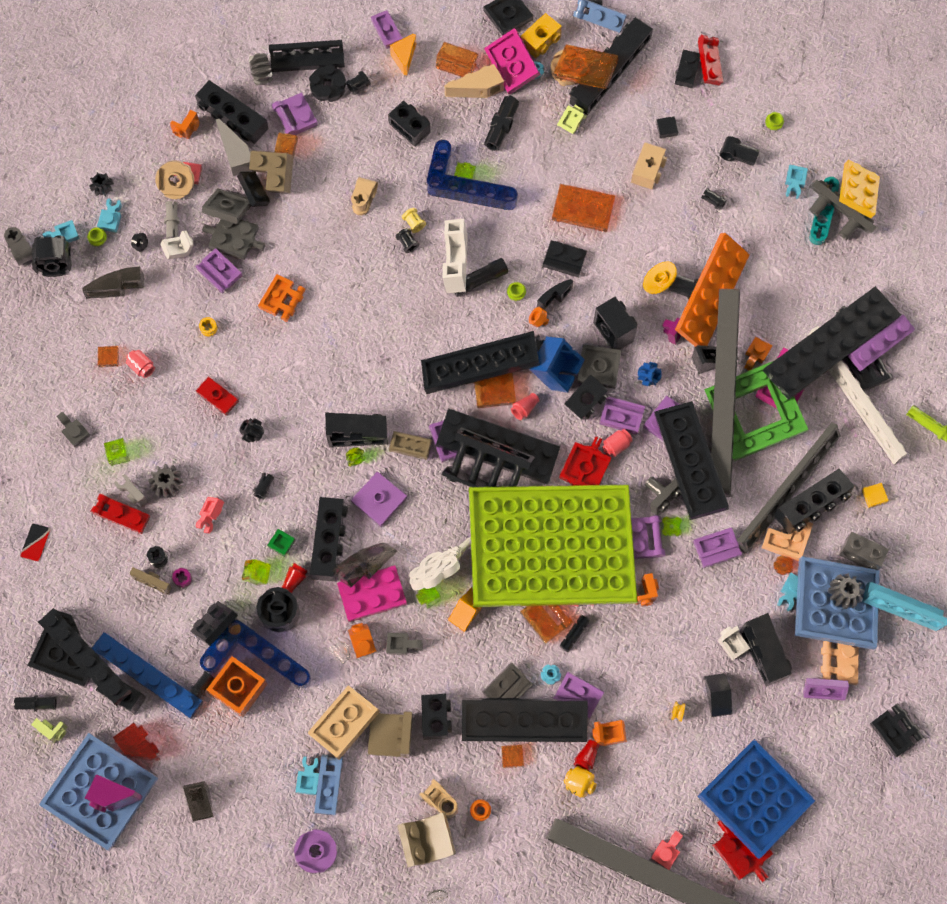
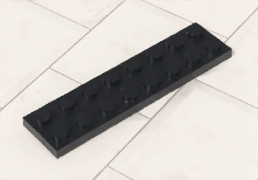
[763,286,901,400]

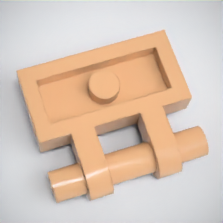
[821,641,859,685]

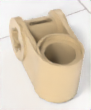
[351,177,378,216]
[419,779,458,819]

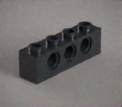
[195,80,269,144]
[774,468,855,535]
[310,497,348,582]

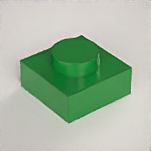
[267,529,296,557]

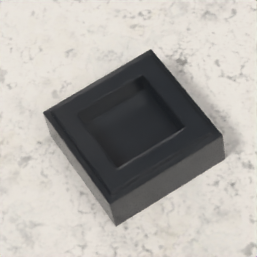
[656,116,679,138]

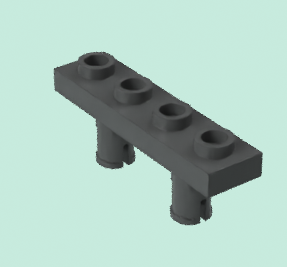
[809,180,876,240]
[645,476,681,516]

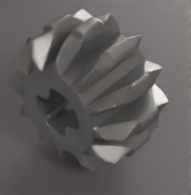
[249,53,273,85]
[148,464,183,498]
[828,573,864,609]

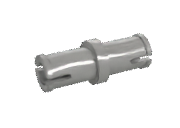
[164,201,180,239]

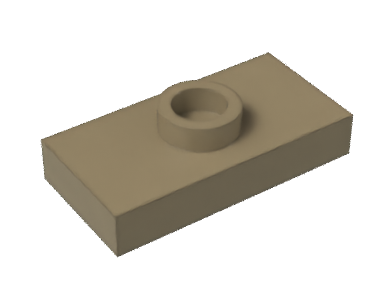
[389,431,432,460]
[130,567,172,595]

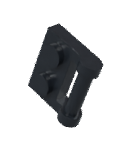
[844,356,893,391]

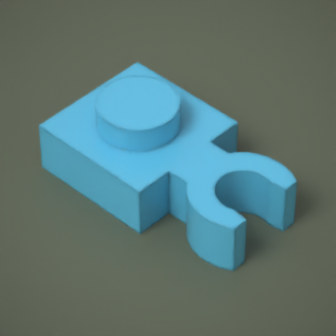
[785,164,808,199]
[97,198,122,233]
[43,220,80,243]
[777,573,798,611]
[295,757,319,795]

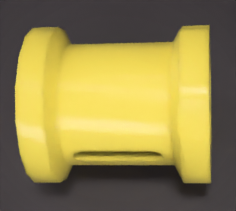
[402,208,426,233]

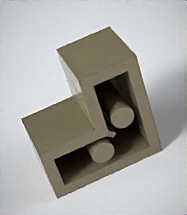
[249,151,294,194]

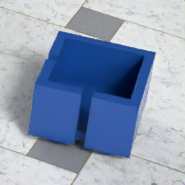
[529,336,585,393]

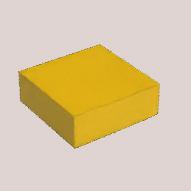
[862,483,889,508]

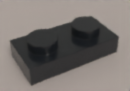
[675,49,700,88]
[237,171,270,207]

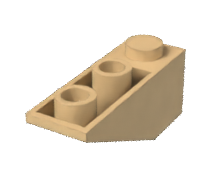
[444,64,504,98]

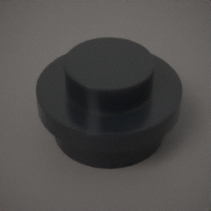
[131,233,148,252]

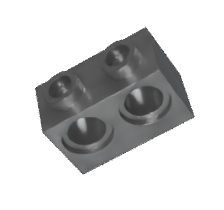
[839,532,889,570]

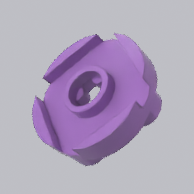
[294,829,337,874]

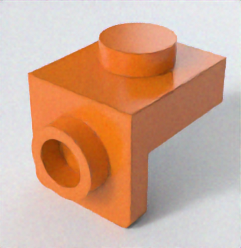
[170,110,200,139]
[635,573,659,607]
[348,623,376,658]
[592,720,627,746]

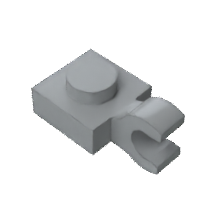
[114,474,148,507]

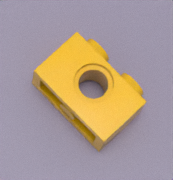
[520,13,562,59]

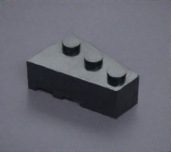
[325,412,388,448]
[740,613,792,687]

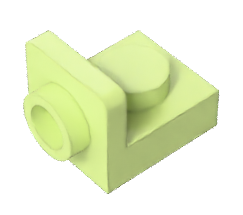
[557,105,587,134]
[31,718,68,743]

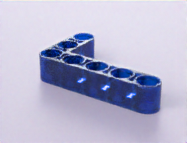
[427,140,518,210]
[200,619,311,689]

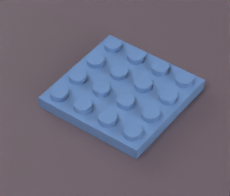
[795,556,880,650]
[39,733,158,851]

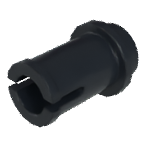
[701,188,727,210]
[253,473,274,499]
[190,671,215,699]

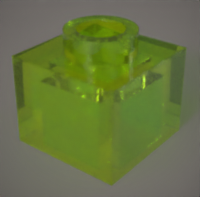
[454,162,476,188]
[104,438,130,466]
[242,559,271,585]
[415,587,441,609]

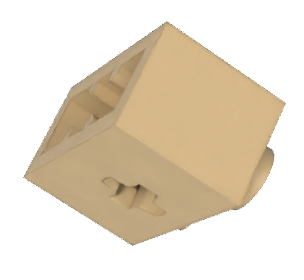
[631,142,667,189]

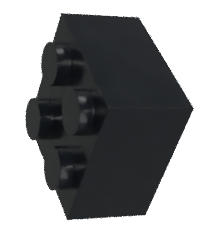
[593,296,637,350]

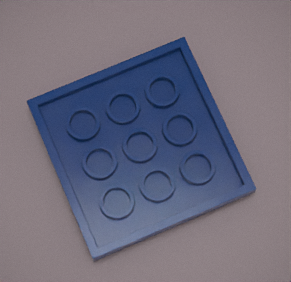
[697,739,815,859]

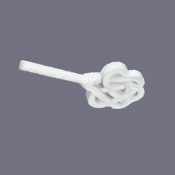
[409,537,471,590]

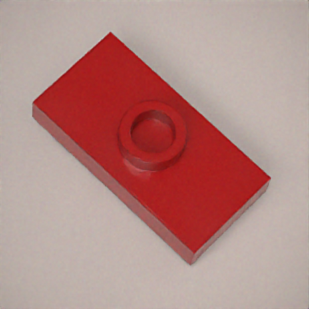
[196,376,239,415]

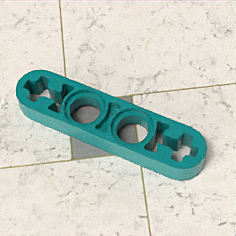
[809,177,840,245]

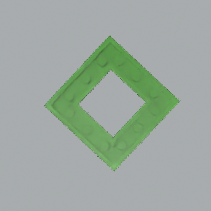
[704,360,809,461]

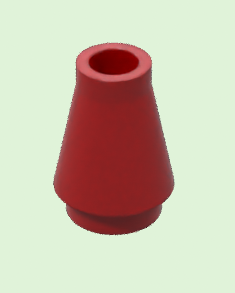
[281,563,307,593]
[574,739,600,771]

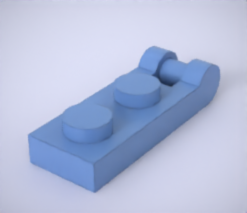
[573,0,627,33]
[314,754,343,816]

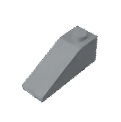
[216,119,252,176]

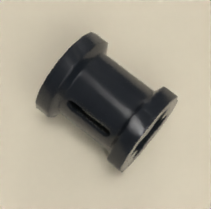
[346,71,370,95]
[395,228,419,253]
[147,546,168,568]

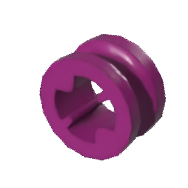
[172,568,192,588]

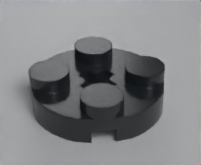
[309,64,346,102]

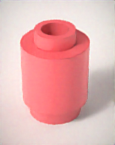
[126,350,155,378]
[602,429,633,457]

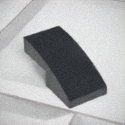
[537,279,574,310]

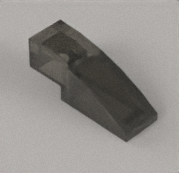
[82,266,144,299]
[332,542,397,588]

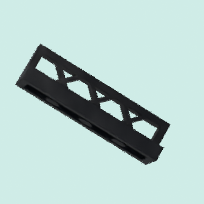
[269,40,345,72]

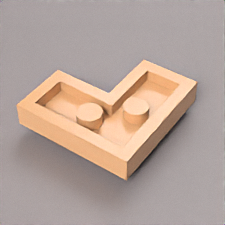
[762,522,813,561]

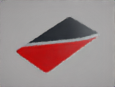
[20,523,51,562]

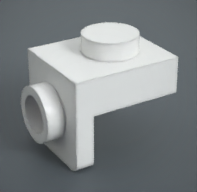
[161,231,193,260]
[718,626,750,661]

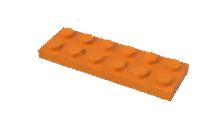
[675,233,750,347]

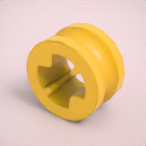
[199,317,217,337]
[671,701,685,722]

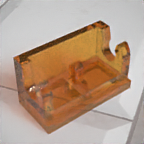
[436,42,478,77]

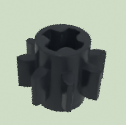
[89,172,114,197]
[239,418,264,443]

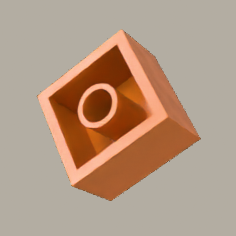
[206,656,268,718]

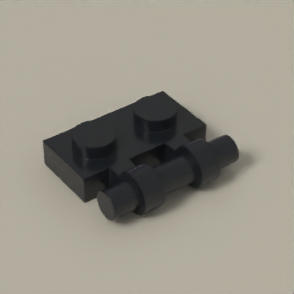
[870,703,924,757]

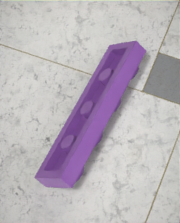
[848,315,915,371]

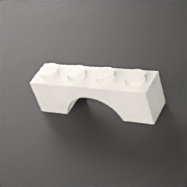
[443,219,468,293]

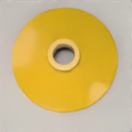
[643,262,677,294]

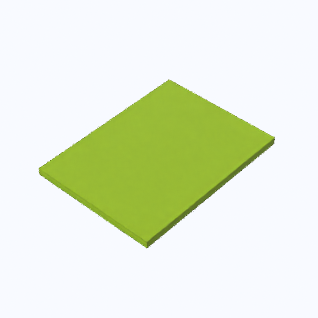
[469,485,637,607]

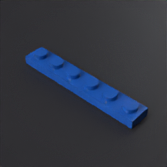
[92,632,203,719]

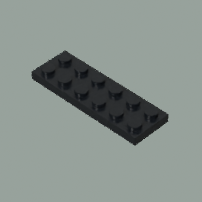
[421,331,540,394]
[654,401,729,520]
[435,408,560,485]
[462,698,588,742]

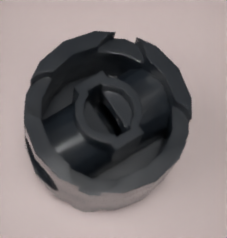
[32,235,72,277]
[256,587,300,633]

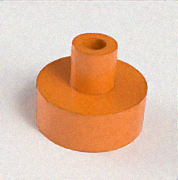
[529,307,549,327]

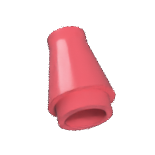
[511,393,540,420]

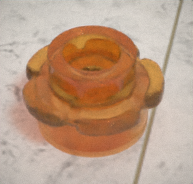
[773,555,794,575]

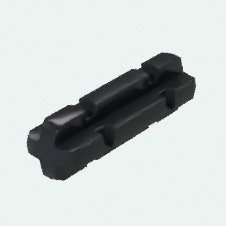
[560,615,590,652]

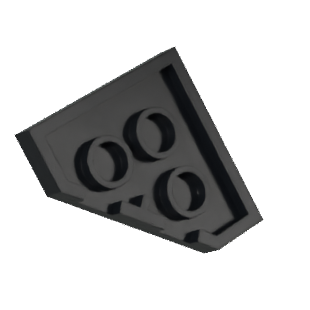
[27,609,90,688]

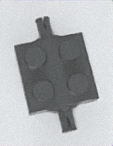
[202,219,265,260]

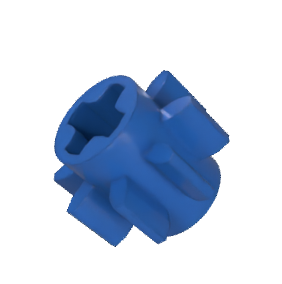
[638,362,662,386]

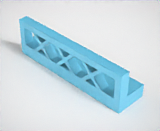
[863,582,947,631]

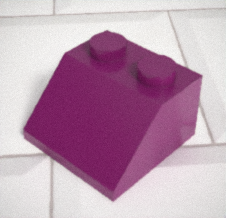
[85,774,143,813]

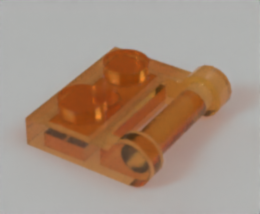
[520,605,574,645]

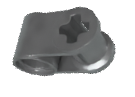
[4,227,33,266]

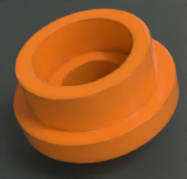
[470,799,491,821]

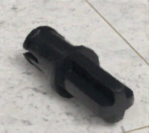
[14,695,57,712]

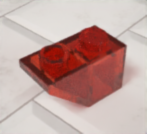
[113,722,160,762]

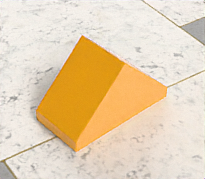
[390,34,417,75]
[448,588,483,632]

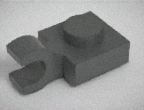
[57,411,90,447]
[386,633,423,655]

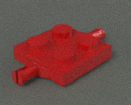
[559,436,612,486]
[713,820,773,882]

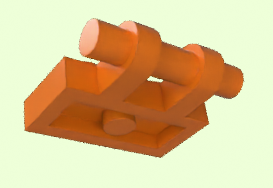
[258,274,306,322]

